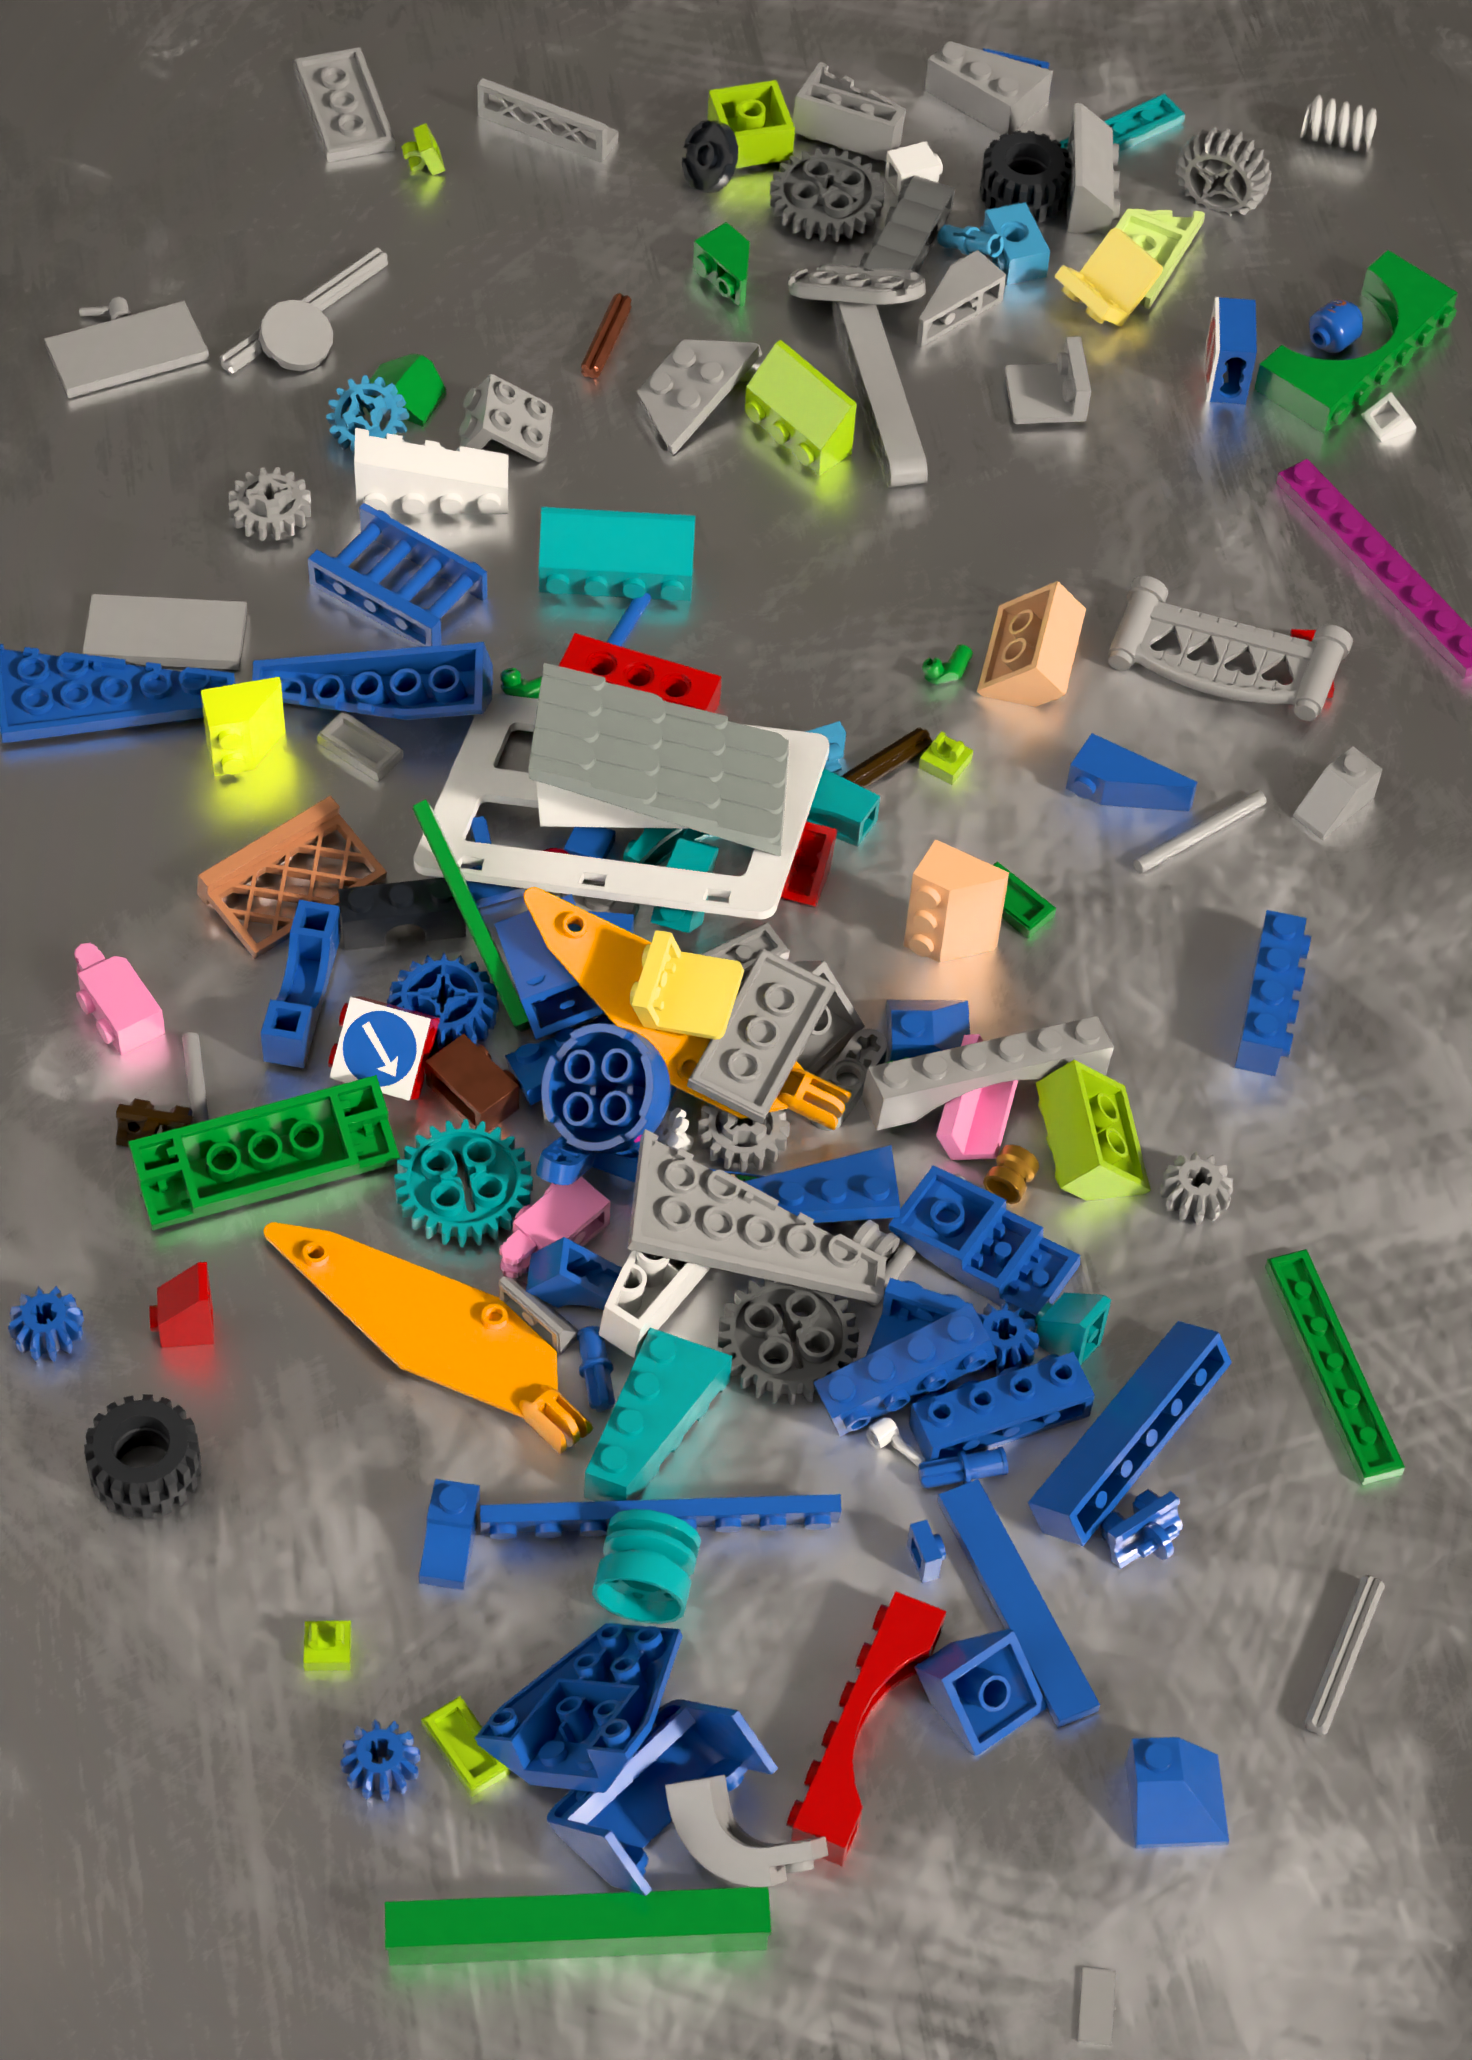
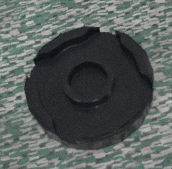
[682,120,738,193]

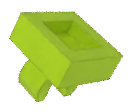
[401,123,445,176]
[918,731,973,785]
[304,1621,351,1671]

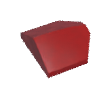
[780,821,837,907]

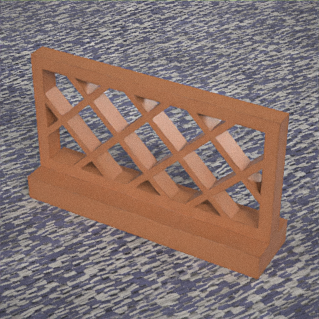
[197,795,387,959]

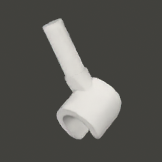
[866,1418,925,1466]

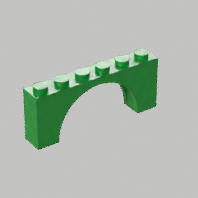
[1254,250,1458,434]

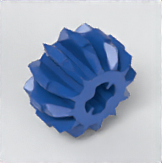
[8,1286,84,1362]
[977,1301,1040,1375]
[340,1719,420,1802]

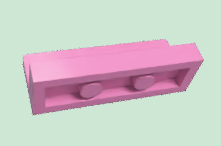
[936,1034,1018,1160]

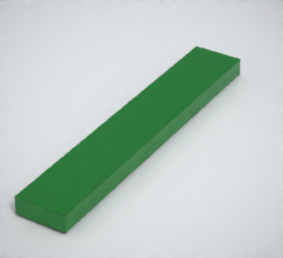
[412,799,531,1032]
[1265,1249,1405,1485]

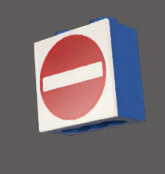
[1205,297,1257,405]

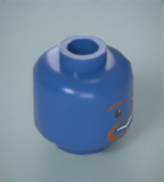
[1309,299,1363,354]

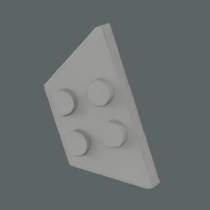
[637,339,763,455]

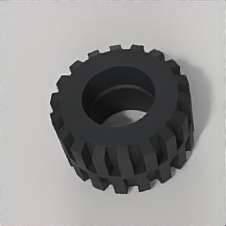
[980,131,1072,223]
[84,1394,201,1519]

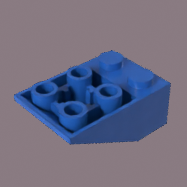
[494,894,605,1040]

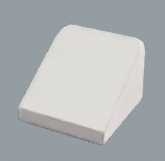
[1361,392,1416,442]

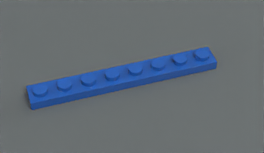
[480,1494,842,1540]

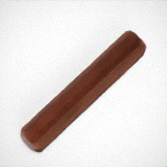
[581,293,632,379]

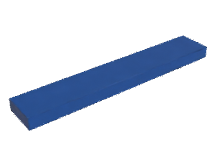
[937,1479,1100,1728]

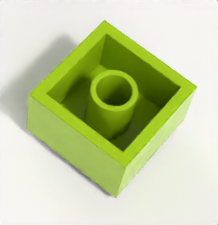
[707,80,795,168]

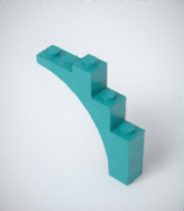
[623,768,880,866]

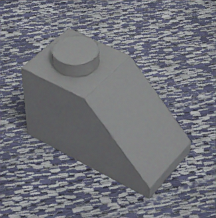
[1293,746,1382,840]

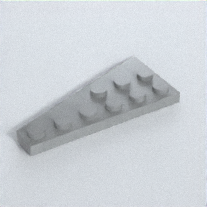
[627,1129,886,1304]

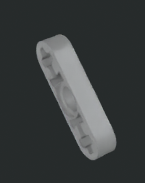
[809,1029,888,1130]

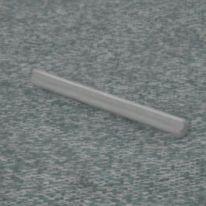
[220,248,388,374]

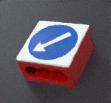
[328,996,440,1100]

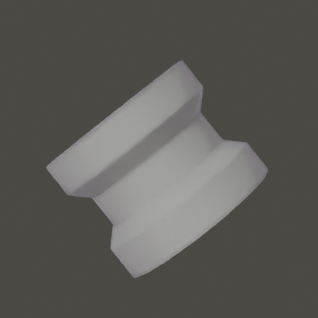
[853,1220,900,1264]

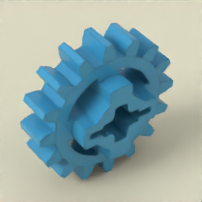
[326,375,409,455]

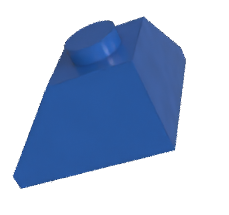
[886,999,970,1061]
[914,1629,1048,1756]
[1125,1737,1229,1849]

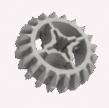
[1176,127,1272,216]

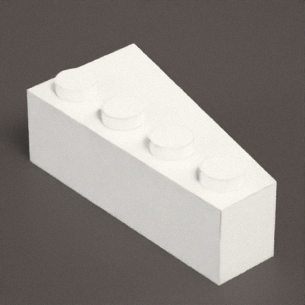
[354,428,508,514]
[598,1250,711,1358]

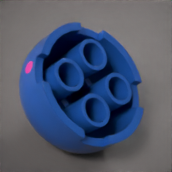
[541,1023,671,1154]

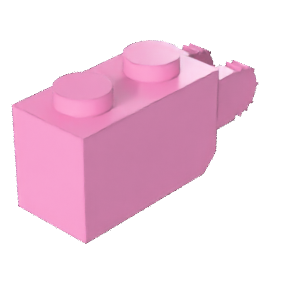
[74,942,165,1055]
[500,1177,611,1279]

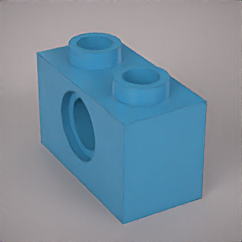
[980,202,1050,286]

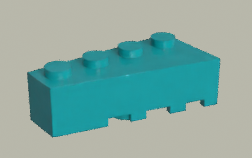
[584,1327,732,1502]

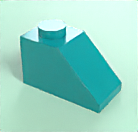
[650,837,719,933]
[1035,1292,1111,1366]

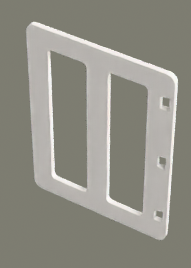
[413,694,829,919]

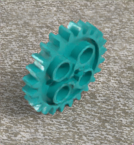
[394,1119,533,1247]

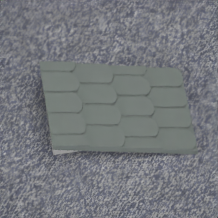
[528,663,789,856]

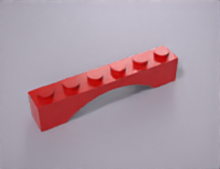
[786,1591,946,1866]

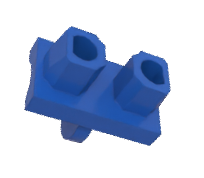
[1100,1489,1183,1569]

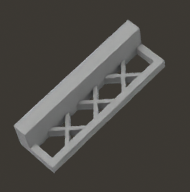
[477,78,618,163]

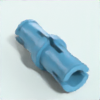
[937,224,1004,258]

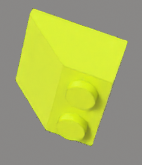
[201,677,285,776]

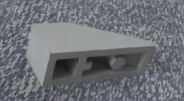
[916,250,1006,347]

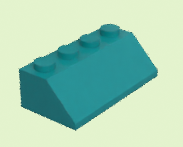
[539,507,696,601]

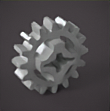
[228,467,311,541]
[698,1104,790,1172]

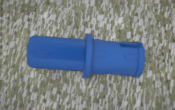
[576,1326,615,1412]
[918,1447,1008,1489]

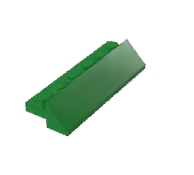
[128,1075,400,1231]

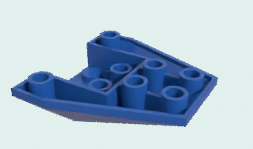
[475,1623,683,1793]

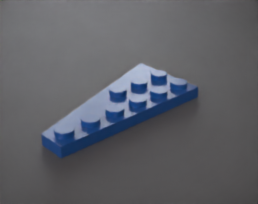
[0,644,236,743]

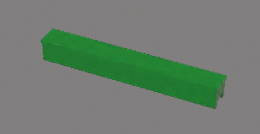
[385,1887,771,1965]

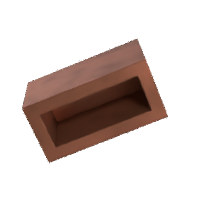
[425,1034,520,1132]

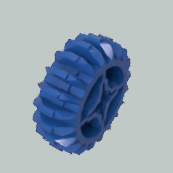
[387,953,499,1052]

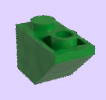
[692,222,750,307]

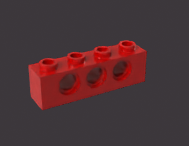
[559,633,722,713]

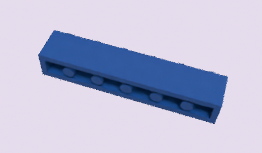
[1028,1321,1232,1546]

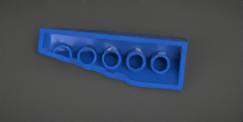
[252,642,493,720]

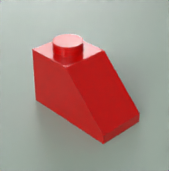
[149,1262,214,1348]

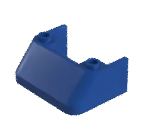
[546,1699,778,1896]

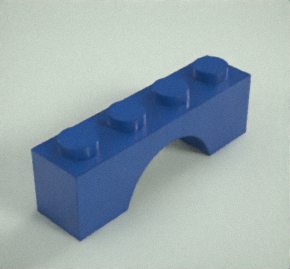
[261,900,342,1068]

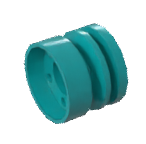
[592,1509,701,1624]

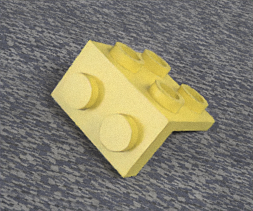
[1054,228,1163,327]
[630,930,744,1040]

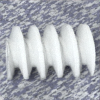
[1300,95,1377,154]

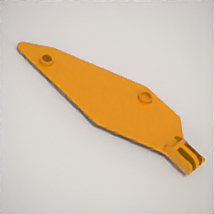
[524,887,852,1130]
[264,1222,593,1455]

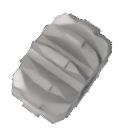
[1160,1151,1234,1225]

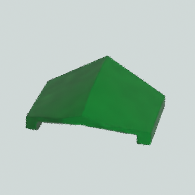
[369,354,447,427]

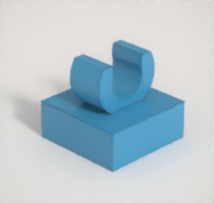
[806,721,846,773]

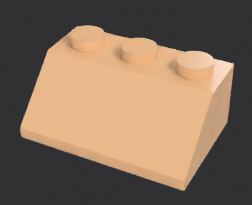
[977,581,1086,707]
[904,839,1009,962]

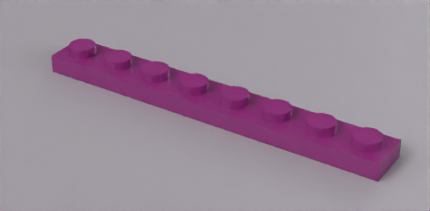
[1276,459,1472,679]

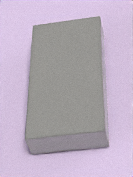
[317,711,403,782]

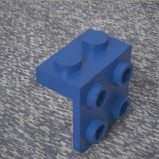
[866,1278,973,1396]

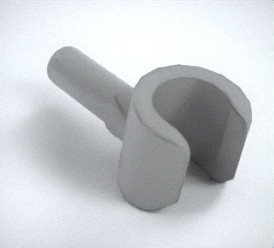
[79,297,131,320]

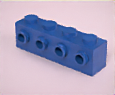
[1235,910,1311,1076]
[814,1303,997,1437]
[909,1352,1095,1462]

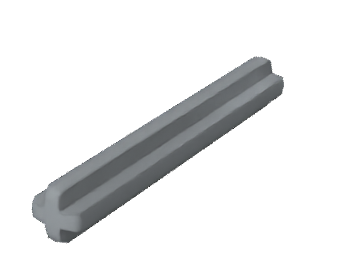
[1304,1575,1385,1735]

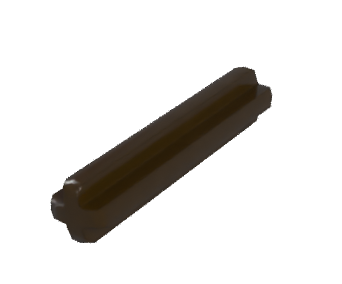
[841,728,932,788]

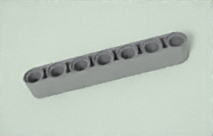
[832,301,928,488]

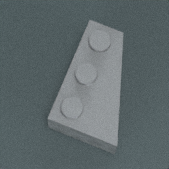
[925,41,1053,135]
[792,61,906,161]

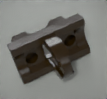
[116,1098,194,1147]

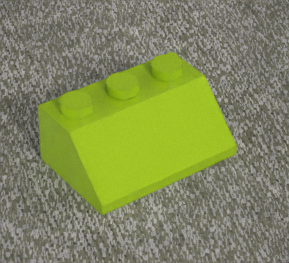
[745,340,857,475]
[1036,1060,1151,1201]

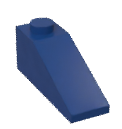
[1066,733,1197,811]

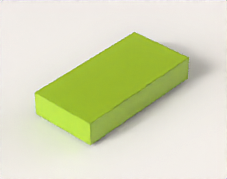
[421,1696,511,1798]

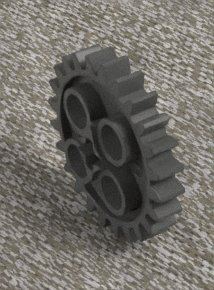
[770,148,885,241]
[718,1279,860,1405]

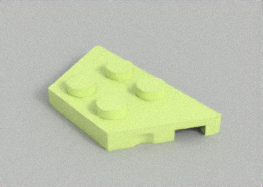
[1115,209,1205,309]

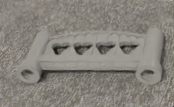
[1108,576,1353,721]

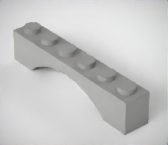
[861,1016,1114,1130]

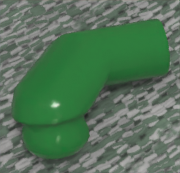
[922,644,973,685]
[500,668,542,699]

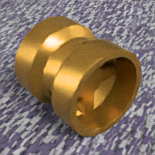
[983,1144,1040,1204]

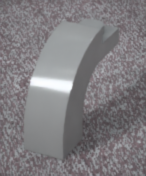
[665,1774,828,1887]

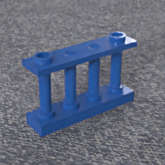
[308,503,487,647]

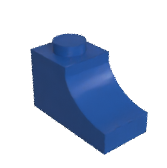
[526,1237,622,1310]
[419,1479,480,1590]

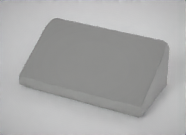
[499,1276,579,1355]

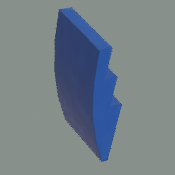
[889,1165,1081,1326]

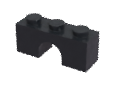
[338,877,466,950]

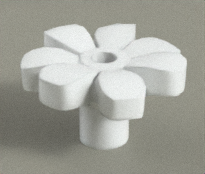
[654,1108,694,1151]

